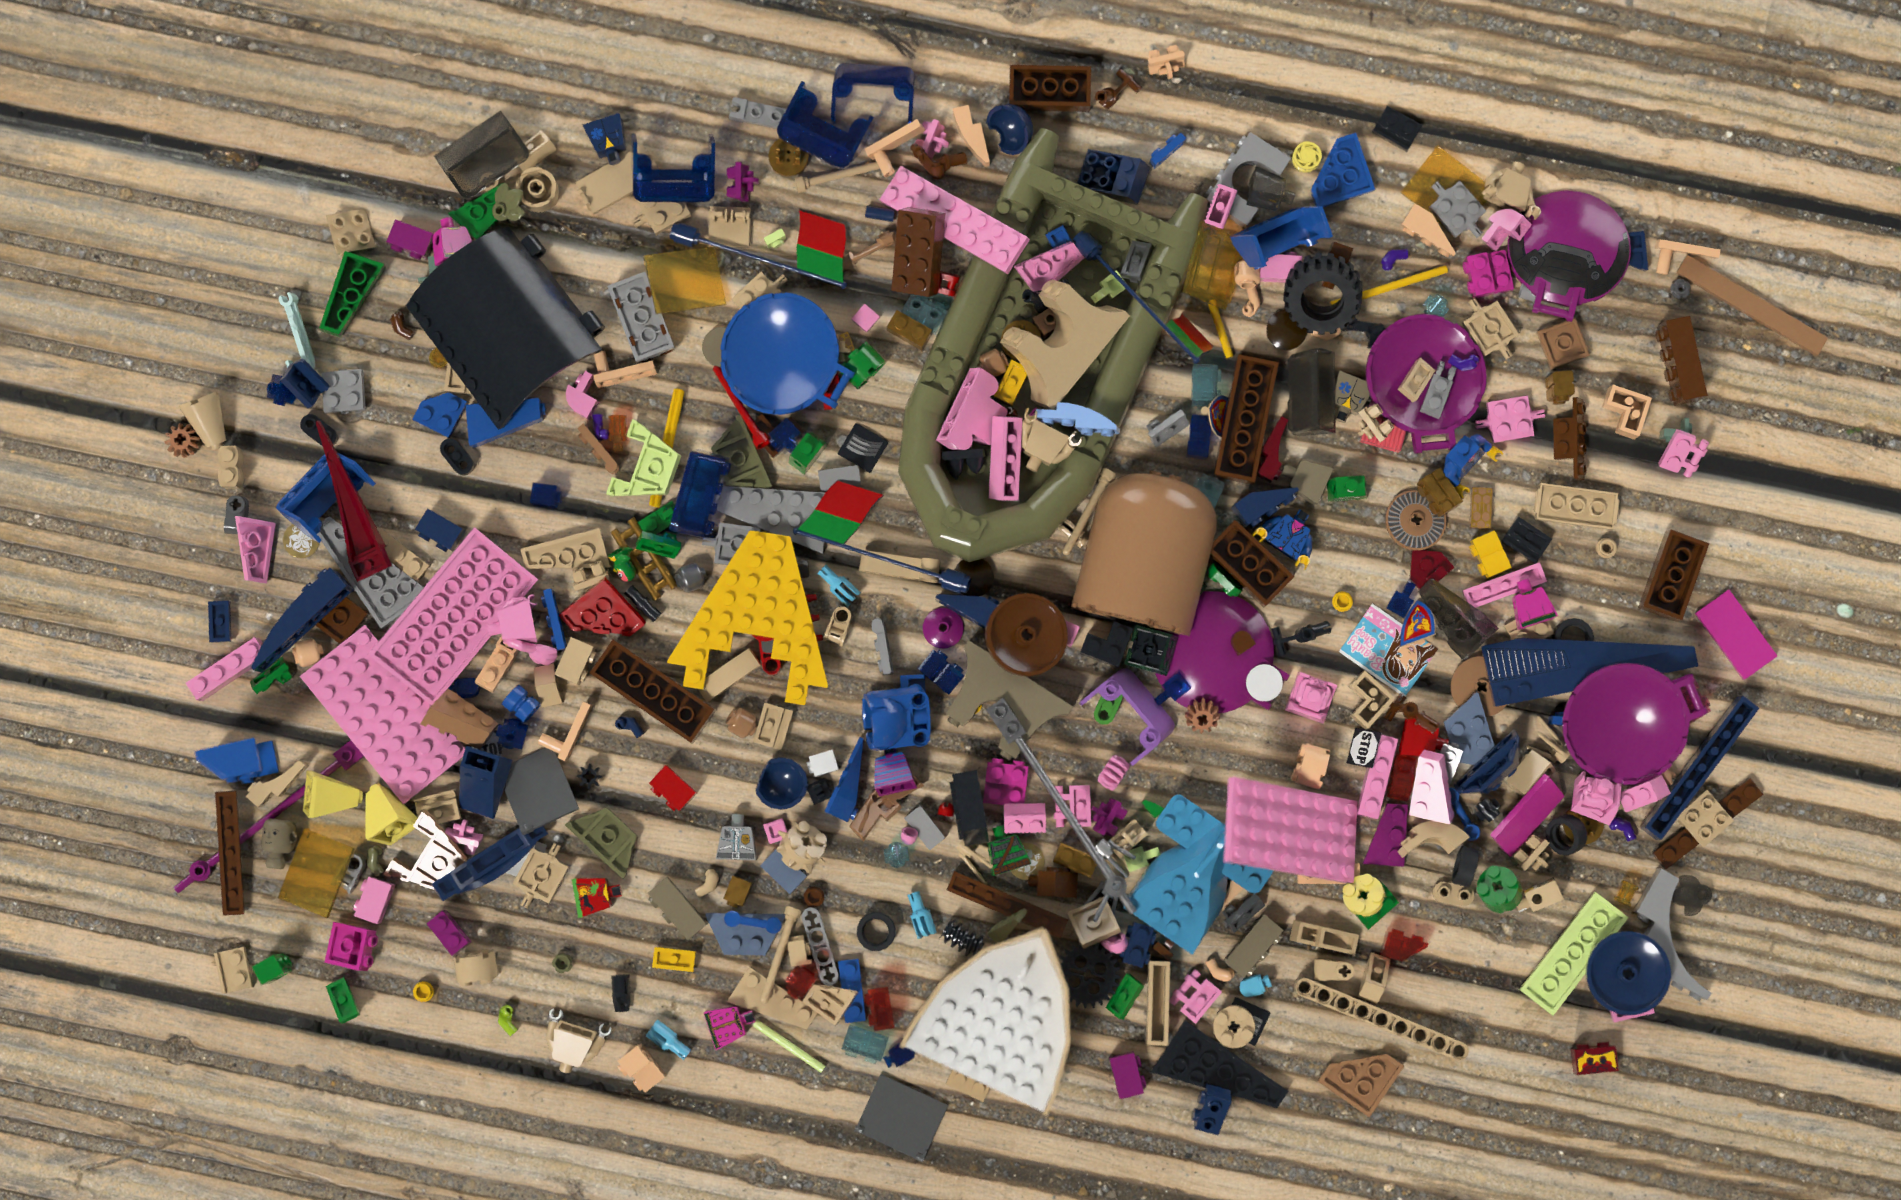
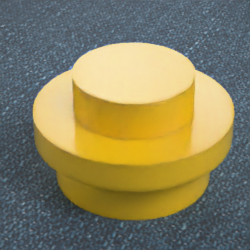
[1332,591,1353,612]
[413,981,434,1002]

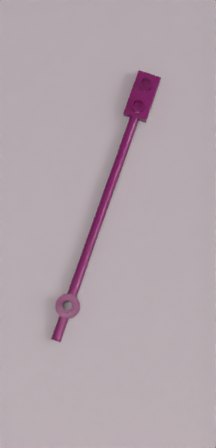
[174,740,365,893]

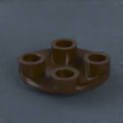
[1266,310,1307,351]
[954,559,994,596]

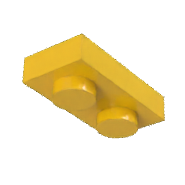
[994,360,1027,406]
[652,947,696,972]

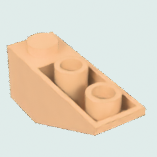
[1401,204,1456,258]

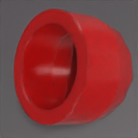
[938,802,955,817]

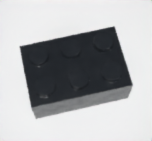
[949,770,989,846]

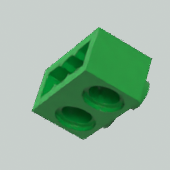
[252,953,292,985]

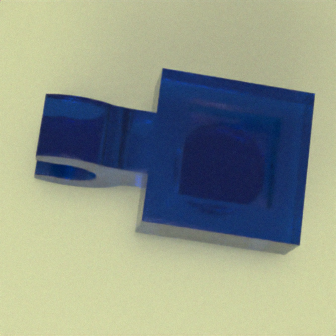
[1385,581,1416,618]
[1154,672,1192,705]

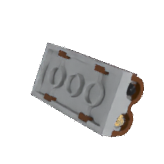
[607,272,675,364]

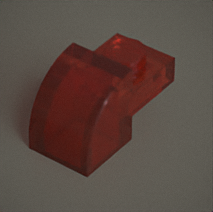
[1387,754,1417,802]

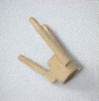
[1527,715,1570,764]
[956,839,993,885]

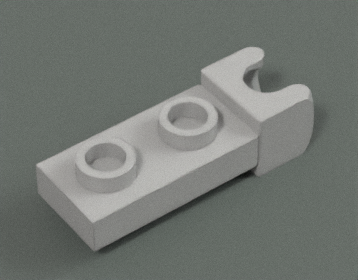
[729,97,787,130]

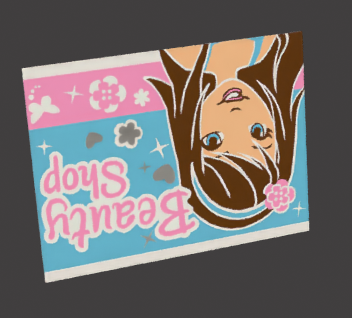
[1339,603,1438,696]

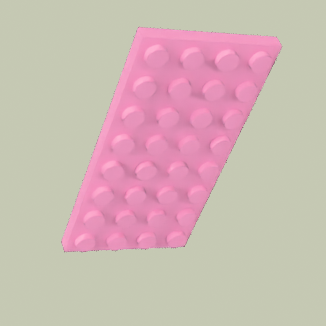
[368,527,538,705]
[300,625,465,804]
[1224,777,1358,883]

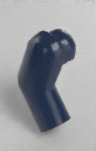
[615,716,645,738]

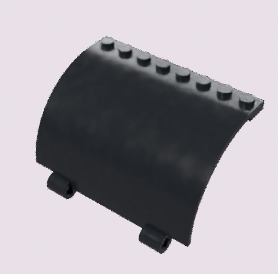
[405,226,605,430]

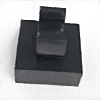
[807,778,832,805]

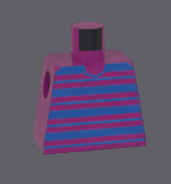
[874,748,917,797]

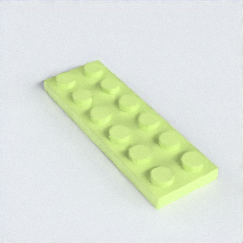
[1519,892,1629,1016]

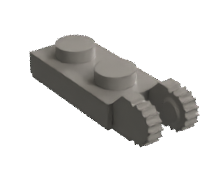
[1420,361,1456,419]
[871,618,894,676]

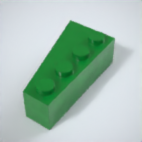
[319,251,386,338]

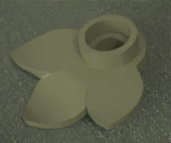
[492,183,525,221]

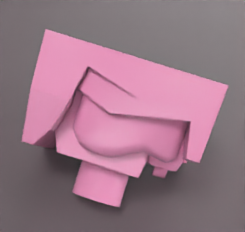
[1285,672,1337,724]
[1571,771,1622,825]

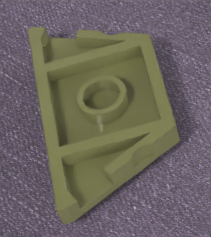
[711,415,772,488]
[565,808,638,879]

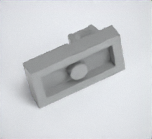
[1146,409,1189,447]

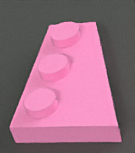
[1013,241,1084,291]

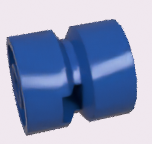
[502,685,541,723]

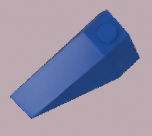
[824,737,864,822]

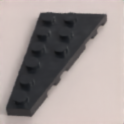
[1150,1020,1288,1108]

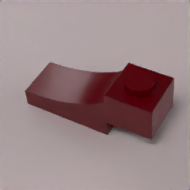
[1257,416,1288,483]

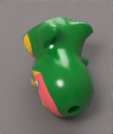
[608,547,636,582]

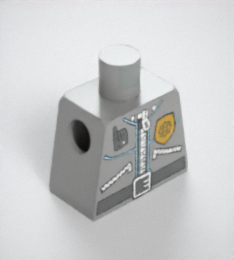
[716,814,757,860]

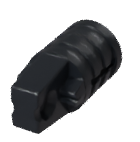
[611,974,631,1012]

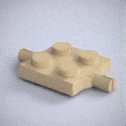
[632,180,696,235]
[731,272,788,310]
[1462,297,1519,360]
[513,842,569,909]

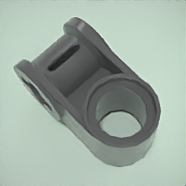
[224,495,249,535]

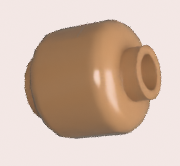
[977,349,1009,377]
[726,708,758,738]

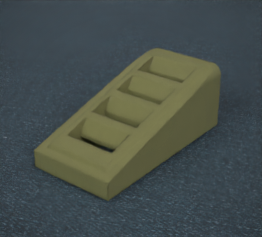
[988,908,1027,944]

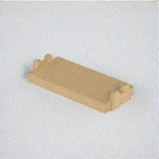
[575,145,661,215]
[1533,483,1619,530]

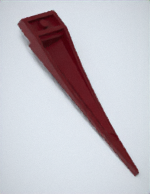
[316,421,392,582]

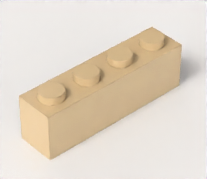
[1146,960,1170,1046]

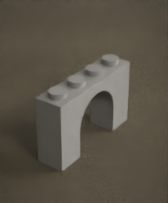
[1204,132,1291,229]

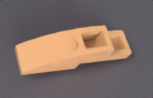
[475,620,535,693]

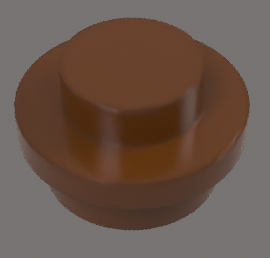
[804,887,824,907]

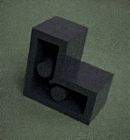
[1079,621,1133,668]

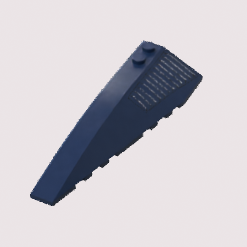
[1481,638,1699,707]

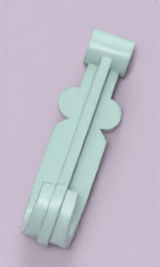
[279,292,316,369]

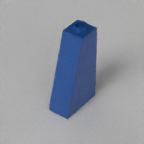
[466,398,546,448]

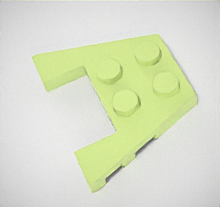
[606,419,681,496]

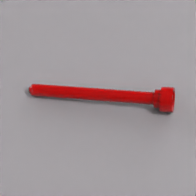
[713,366,771,449]

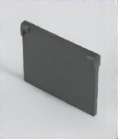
[504,748,579,835]
[855,1074,948,1162]

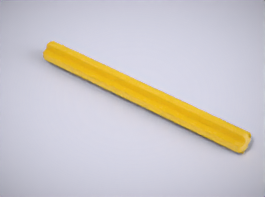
[649,388,685,508]

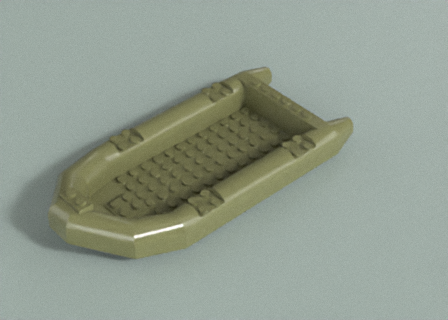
[898,128,1208,562]

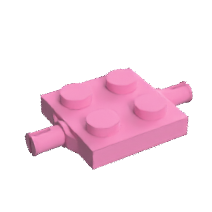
[1475,395,1545,443]

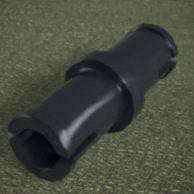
[624,585,662,622]

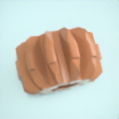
[165,423,201,458]
[1185,698,1220,734]

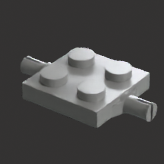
[1428,181,1486,238]
[702,523,761,565]

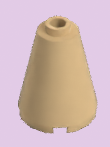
[179,391,226,450]

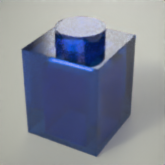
[530,482,562,508]

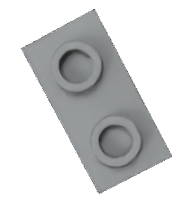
[1440,743,1463,786]

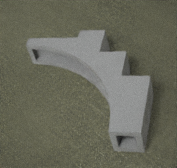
[1633,868,1712,1001]

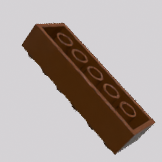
[1213,354,1279,485]
[590,640,716,744]

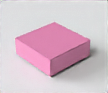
[851,304,880,333]
[763,818,788,844]

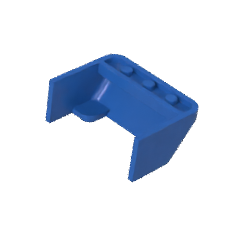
[1230,206,1333,270]
[276,453,376,543]
[195,738,279,784]

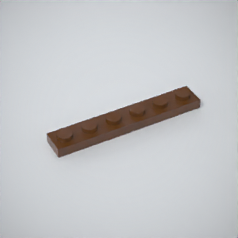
[1652,778,1764,869]
[215,790,245,916]
[947,871,1068,939]

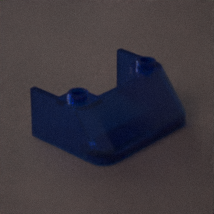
[831,63,915,124]
[631,133,715,202]

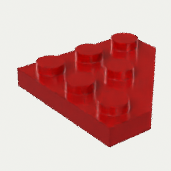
[559,577,646,637]

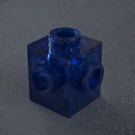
[267,374,297,407]
[496,718,528,750]

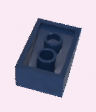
[935,594,1000,629]

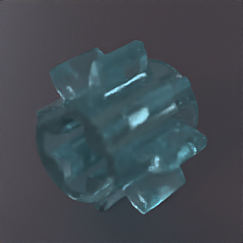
[1423,294,1449,317]
[884,842,909,868]

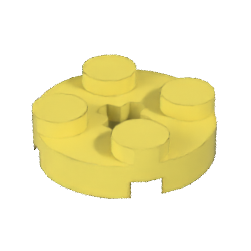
[1343,874,1385,916]

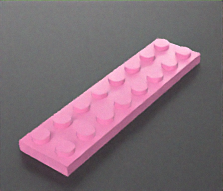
[879,166,1030,274]

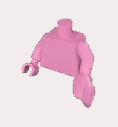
[487,594,558,665]

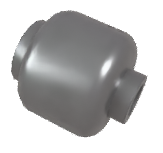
[675,563,707,592]

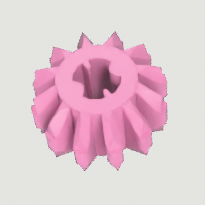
[1098,755,1130,790]

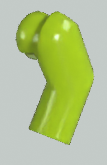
[498,1005,518,1036]

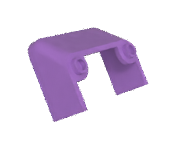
[1079,668,1175,767]

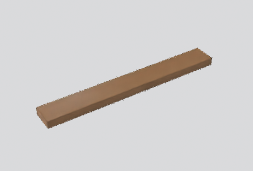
[1676,255,1828,356]

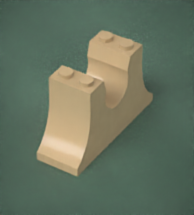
[1000,279,1130,410]

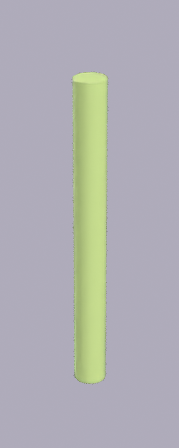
[753,1019,825,1073]

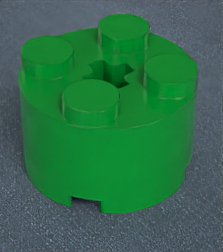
[840,341,886,390]
[1477,865,1523,913]

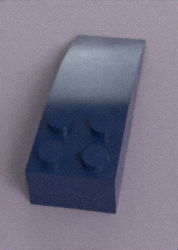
[251,568,354,673]

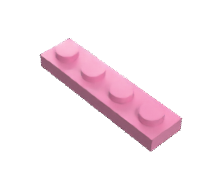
[1462,562,1547,610]

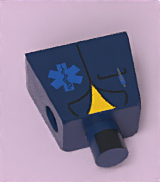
[583,113,626,165]

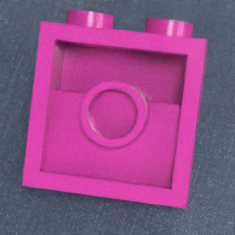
[1463,250,1514,298]
[983,758,1029,805]
[325,922,378,971]

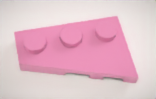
[235,516,276,583]

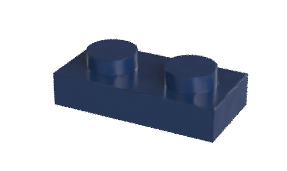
[208,600,232,643]

